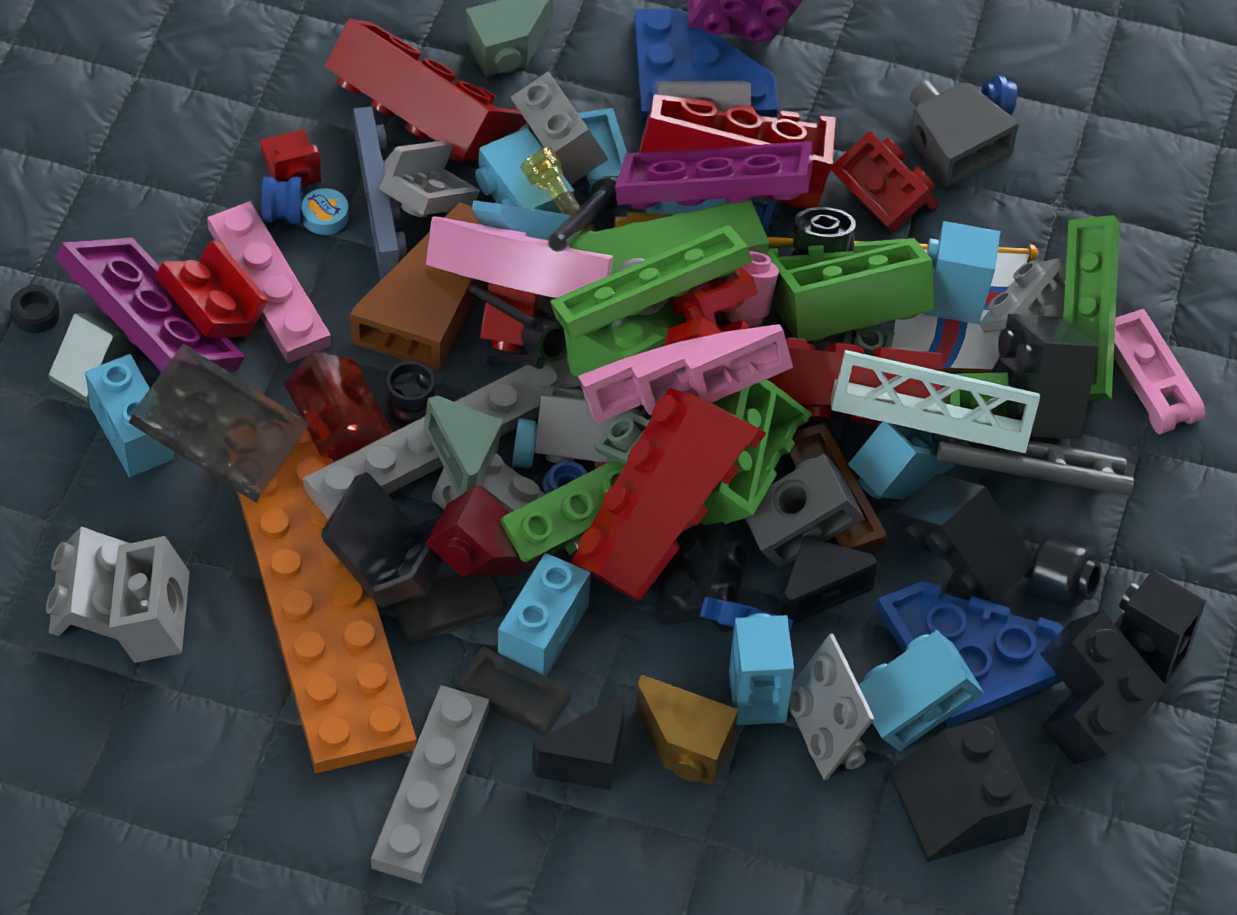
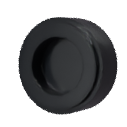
[10,285,60,333]

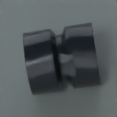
[792,207,856,256]

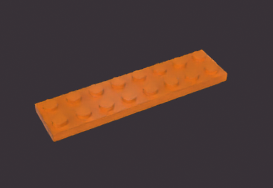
[223,412,417,774]

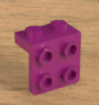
[688,0,802,42]

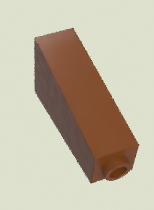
[350,203,485,372]

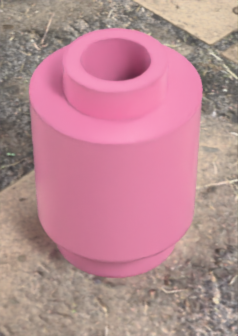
[725,251,779,327]

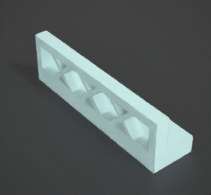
[830,350,1040,453]

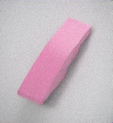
[426,216,613,298]
[578,324,793,424]

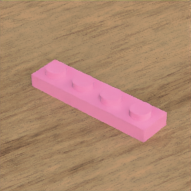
[207,201,331,363]

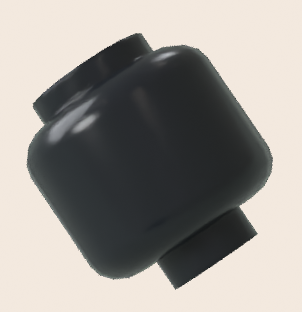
[1024,537,1102,608]

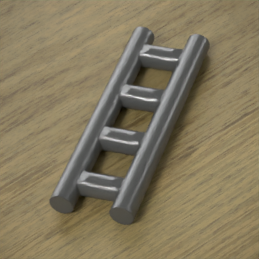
[932,433,1134,496]

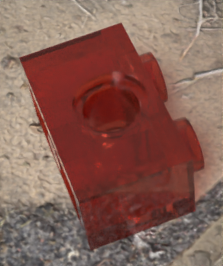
[284,351,393,460]

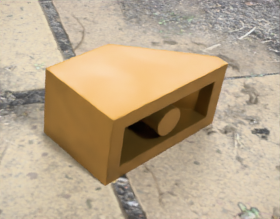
[636,675,738,786]

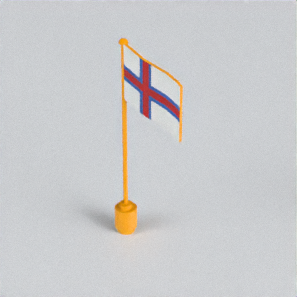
[614,212,1038,373]

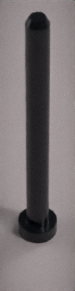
[548,176,619,252]

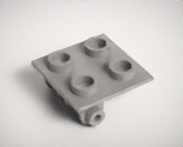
[788,634,875,780]

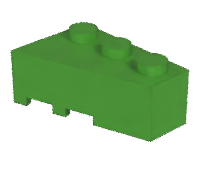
[768,238,935,342]
[700,379,812,525]

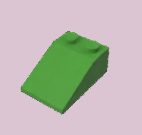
[564,305,720,377]

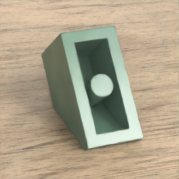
[466,0,553,78]

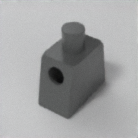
[910,81,1019,189]

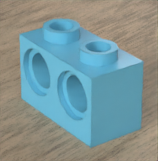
[729,613,794,725]

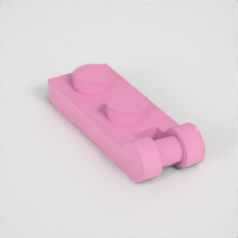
[1114,309,1206,434]

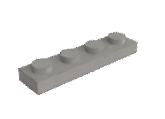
[371,685,489,884]

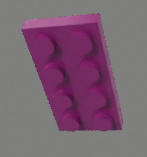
[615,141,814,209]
[55,238,245,379]

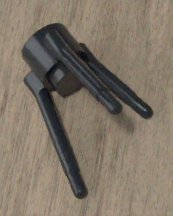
[469,284,567,369]

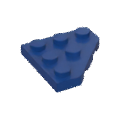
[634,9,778,123]
[876,581,1063,728]

